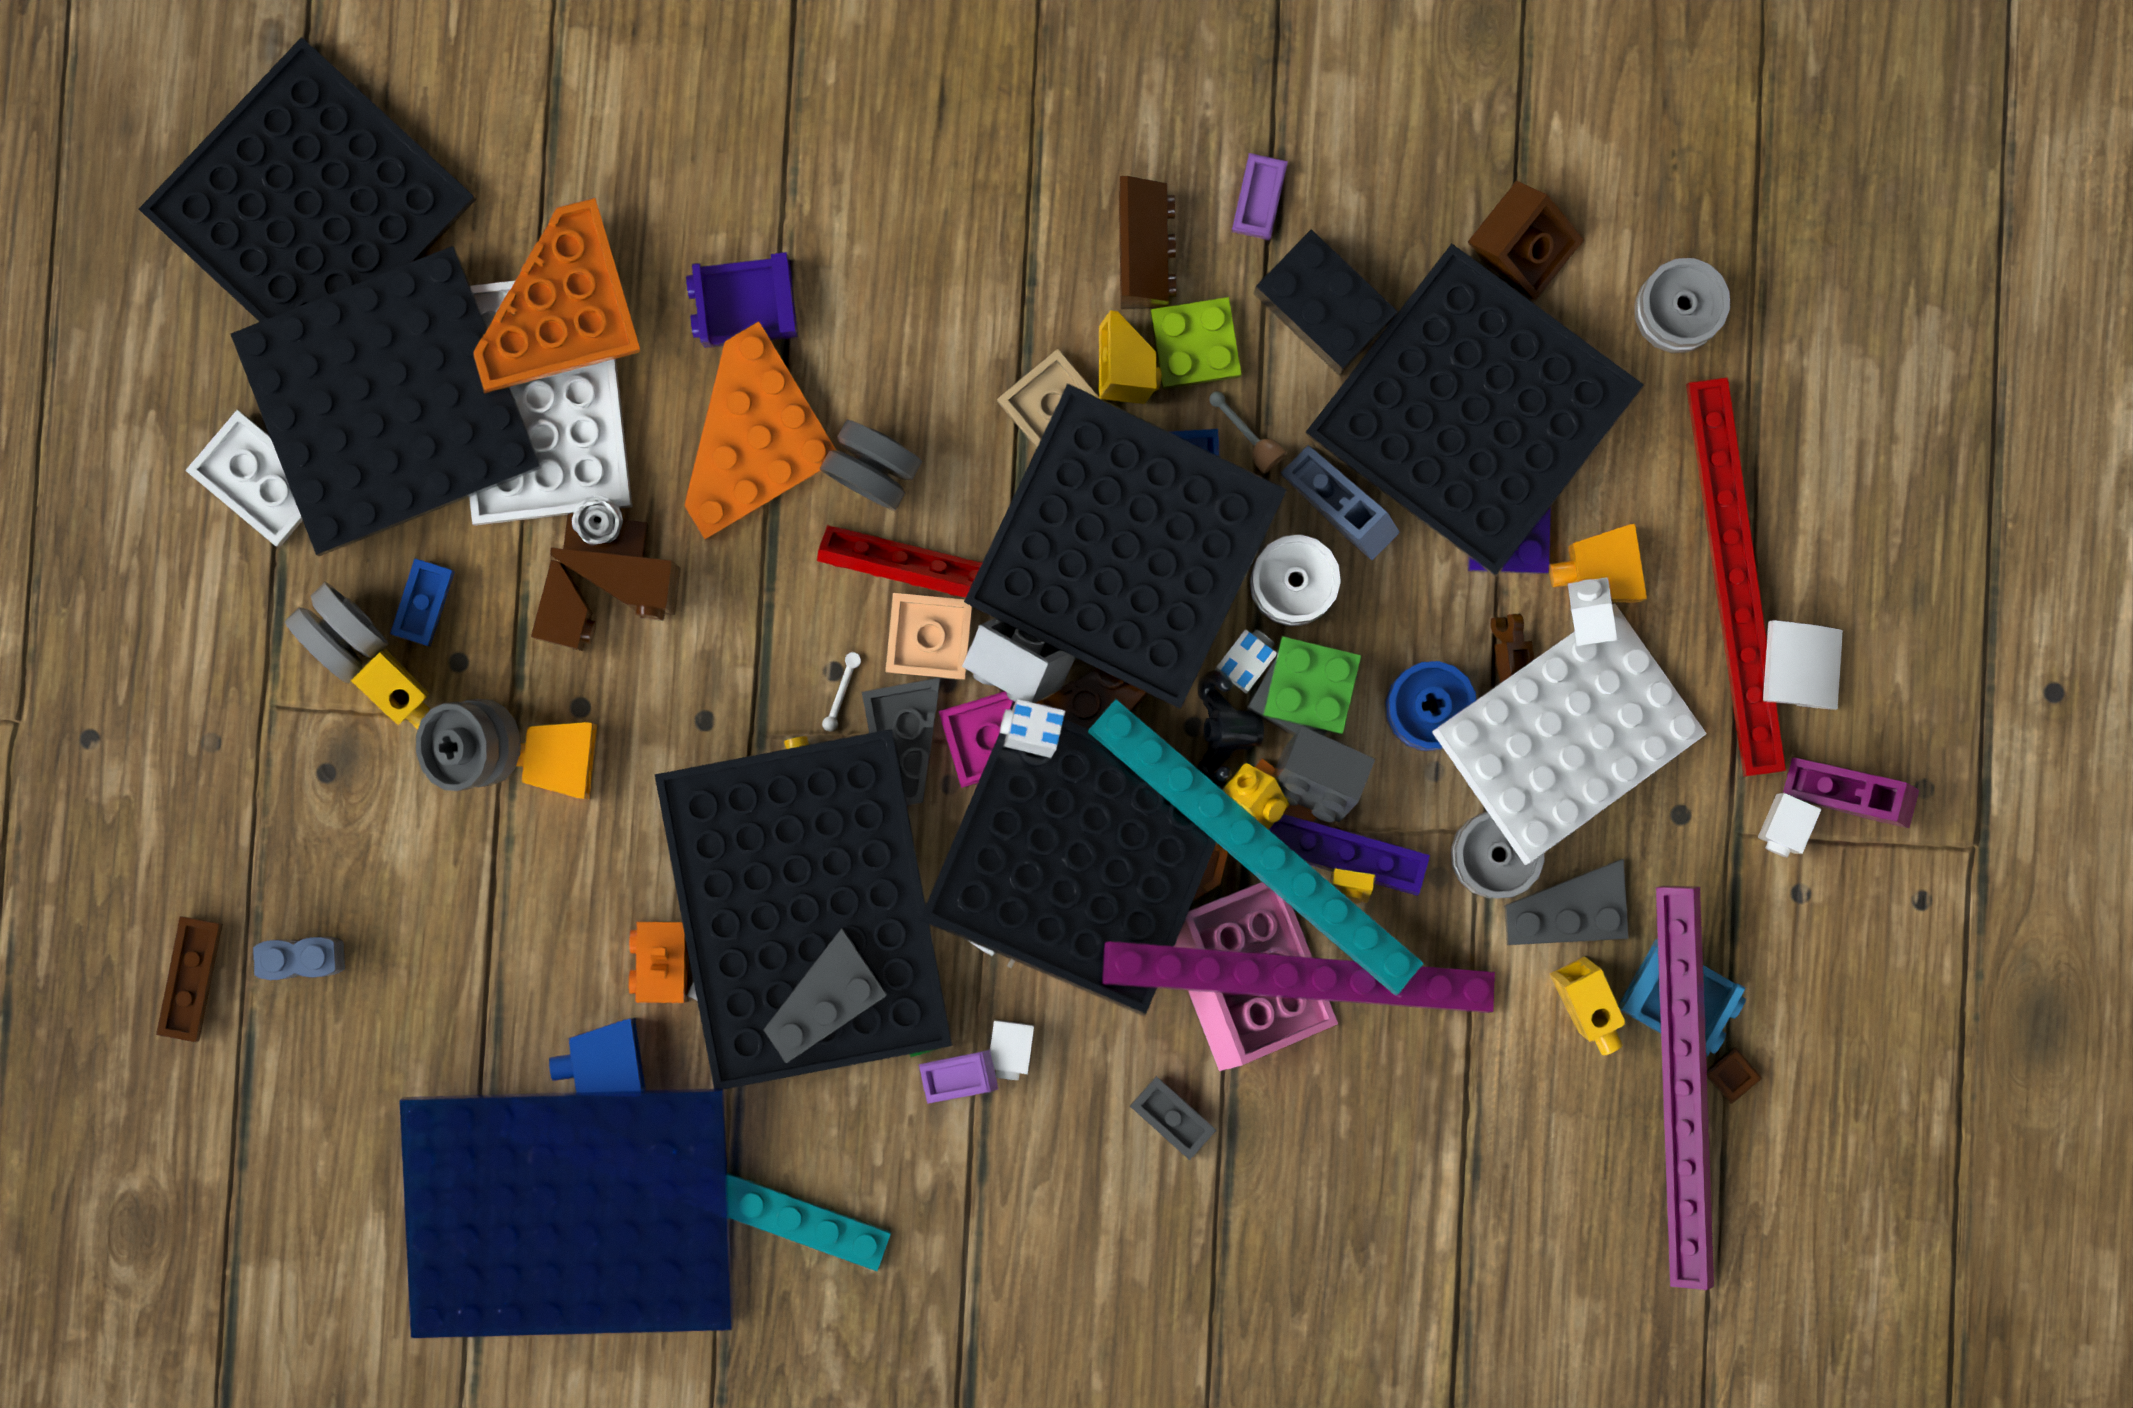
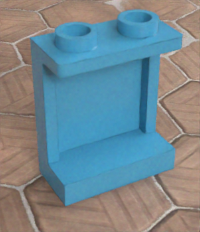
[1618,939,1746,1057]

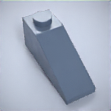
[1281,445,1400,560]

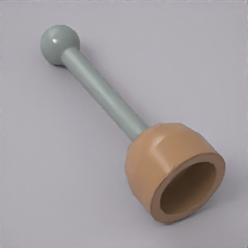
[1209,391,1287,474]

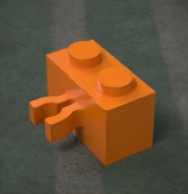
[629,922,689,1003]

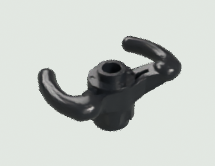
[1197,670,1264,787]

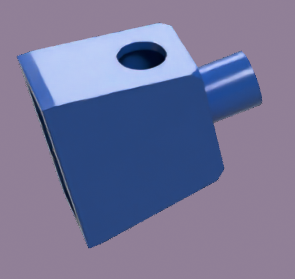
[549,1017,646,1096]

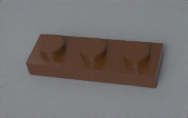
[156,916,223,1042]

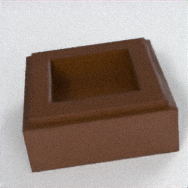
[1707,1047,1762,1104]

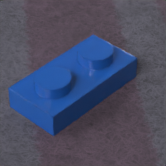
[390,558,455,647]

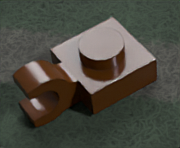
[1491,614,1535,683]

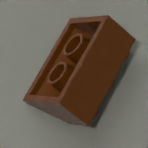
[1119,176,1176,309]

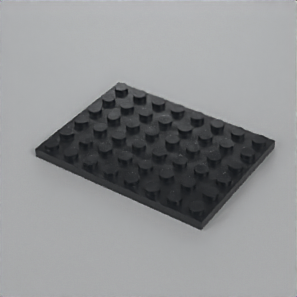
[654,729,953,1091]

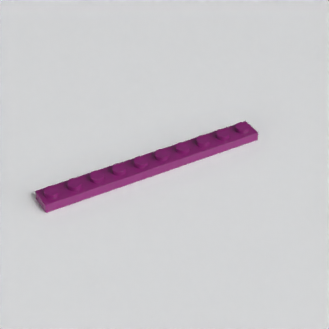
[1656,885,1714,1290]
[1103,942,1495,1013]

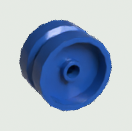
[1384,661,1476,751]

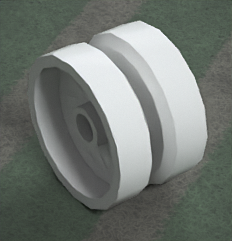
[1250,534,1341,627]

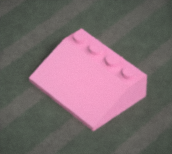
[1174,882,1338,1071]

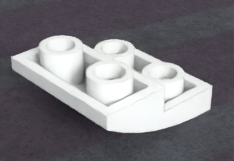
[1763,620,1843,710]

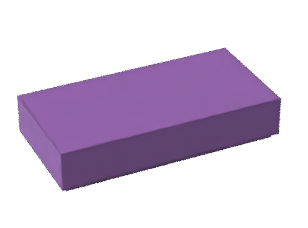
[1232,153,1288,240]
[919,1050,998,1104]

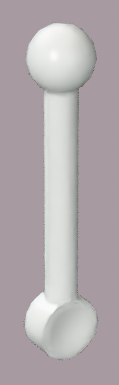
[822,652,861,732]

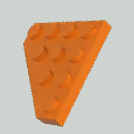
[473,198,640,393]
[684,321,836,540]

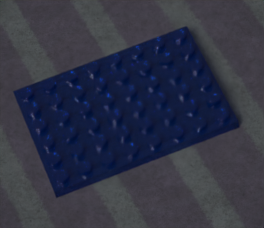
[399,1088,733,1338]

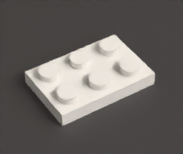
[185,410,303,548]

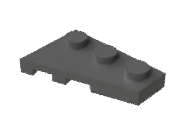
[862,677,941,806]
[1504,859,1629,945]
[764,928,888,1063]

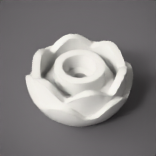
[572,496,623,545]

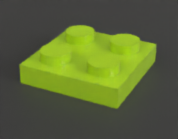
[1150,297,1241,389]

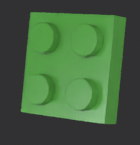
[1263,637,1361,735]

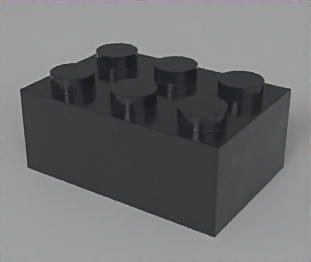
[1254,229,1398,375]

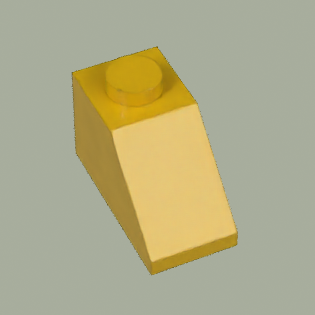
[1099,310,1162,404]

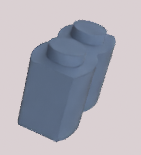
[253,937,345,980]

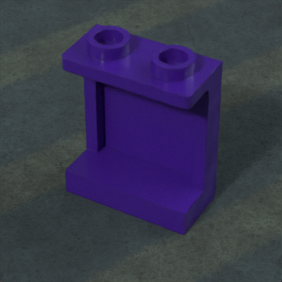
[686,252,798,348]

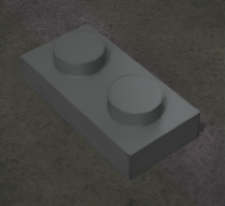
[1130,1076,1216,1160]

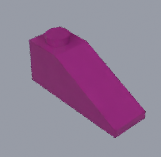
[1783,757,1919,829]

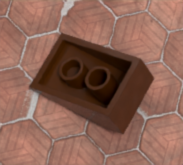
[550,547,681,621]

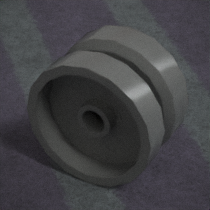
[820,419,923,511]
[416,699,520,791]

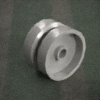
[1634,258,1730,353]
[285,582,388,684]
[1451,812,1545,898]

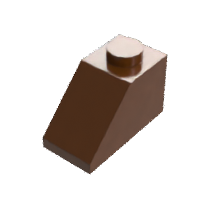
[531,560,596,651]

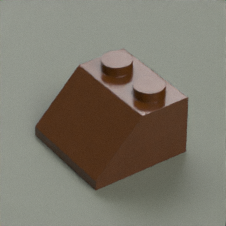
[1468,180,1584,301]

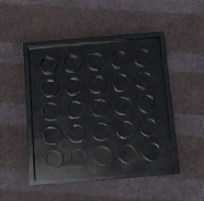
[139,37,476,322]
[1306,243,1644,577]
[230,246,542,556]
[964,383,1288,709]
[920,701,1224,1016]

